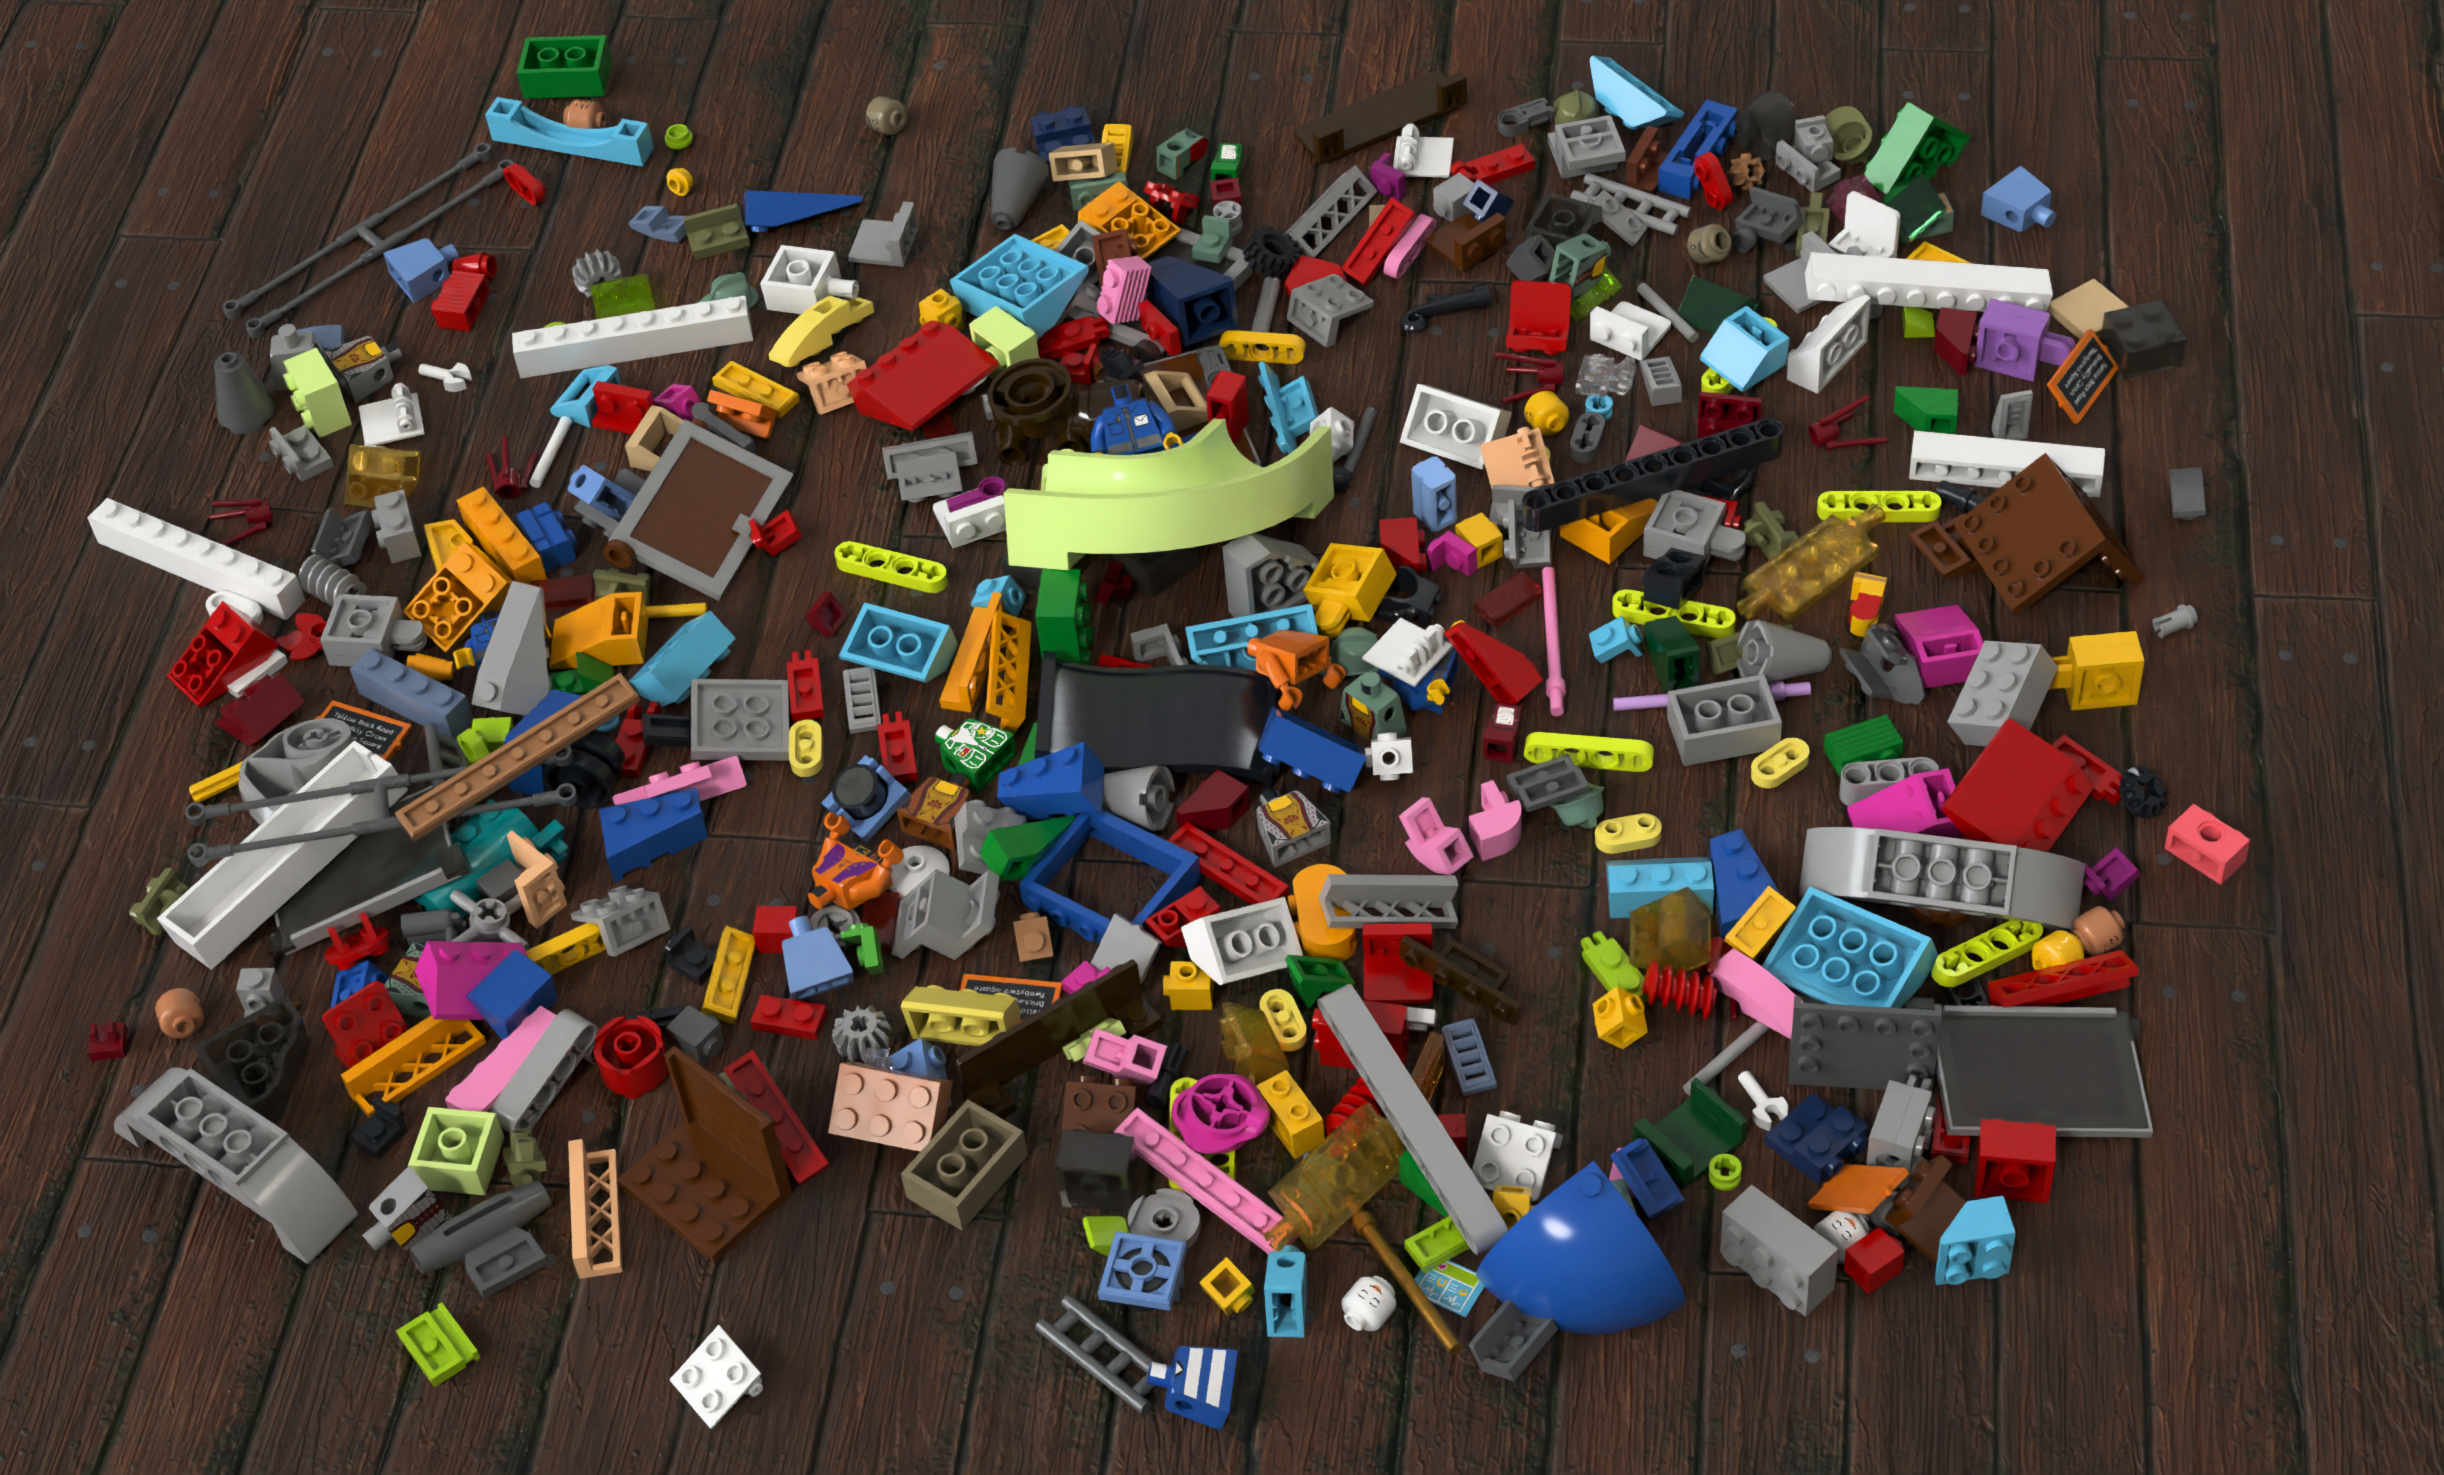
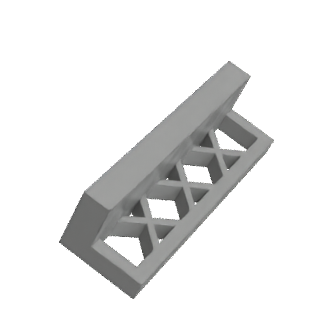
[1283,165,1378,258]
[1319,874,1459,929]

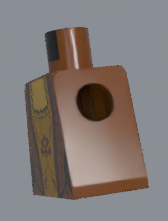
[897,772,972,851]

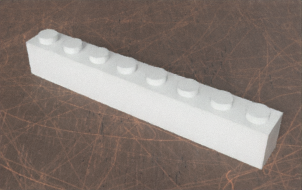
[1805,252,2053,312]
[512,296,753,378]
[87,498,305,621]

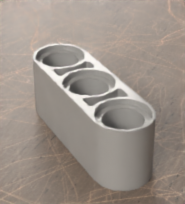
[1839,757,1939,806]

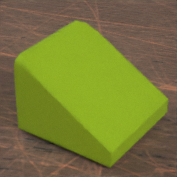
[1902,306,1935,338]
[1082,1216,1130,1257]

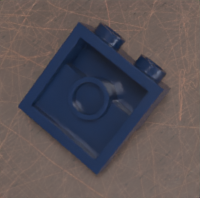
[1030,106,1096,169]
[1764,1093,1869,1185]

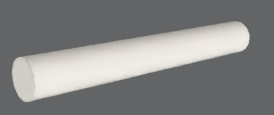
[529,416,572,488]

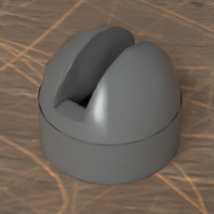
[1731,227,1757,253]

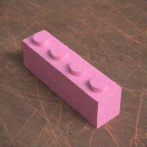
[445,1005,557,1112]

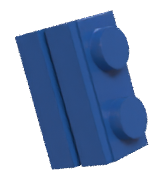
[515,502,578,573]

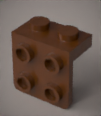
[1426,213,1506,272]
[1060,1076,1142,1157]
[1884,1154,1966,1264]

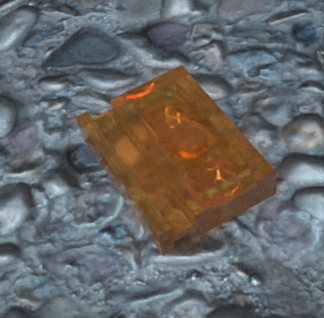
[1411,1032,1445,1104]

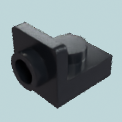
[665,926,717,986]
[351,1096,408,1160]

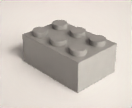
[1947,640,2058,747]
[1667,674,1782,766]
[1720,1184,1838,1317]

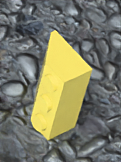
[901,985,1021,1046]

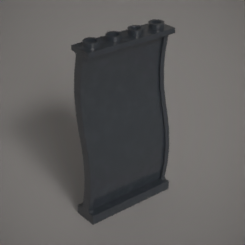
[1034,651,1282,789]

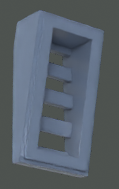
[1441,1018,1497,1097]

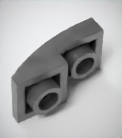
[2169,467,2206,520]

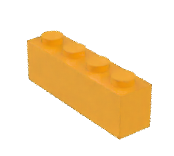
[457,486,548,587]

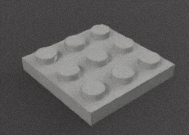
[691,679,789,761]

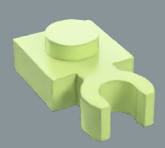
[1062,1018,1127,1062]

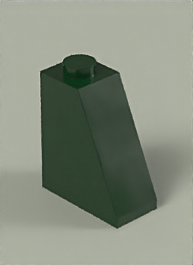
[1644,616,1700,694]

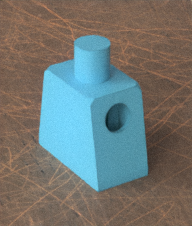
[1264,1245,1308,1338]

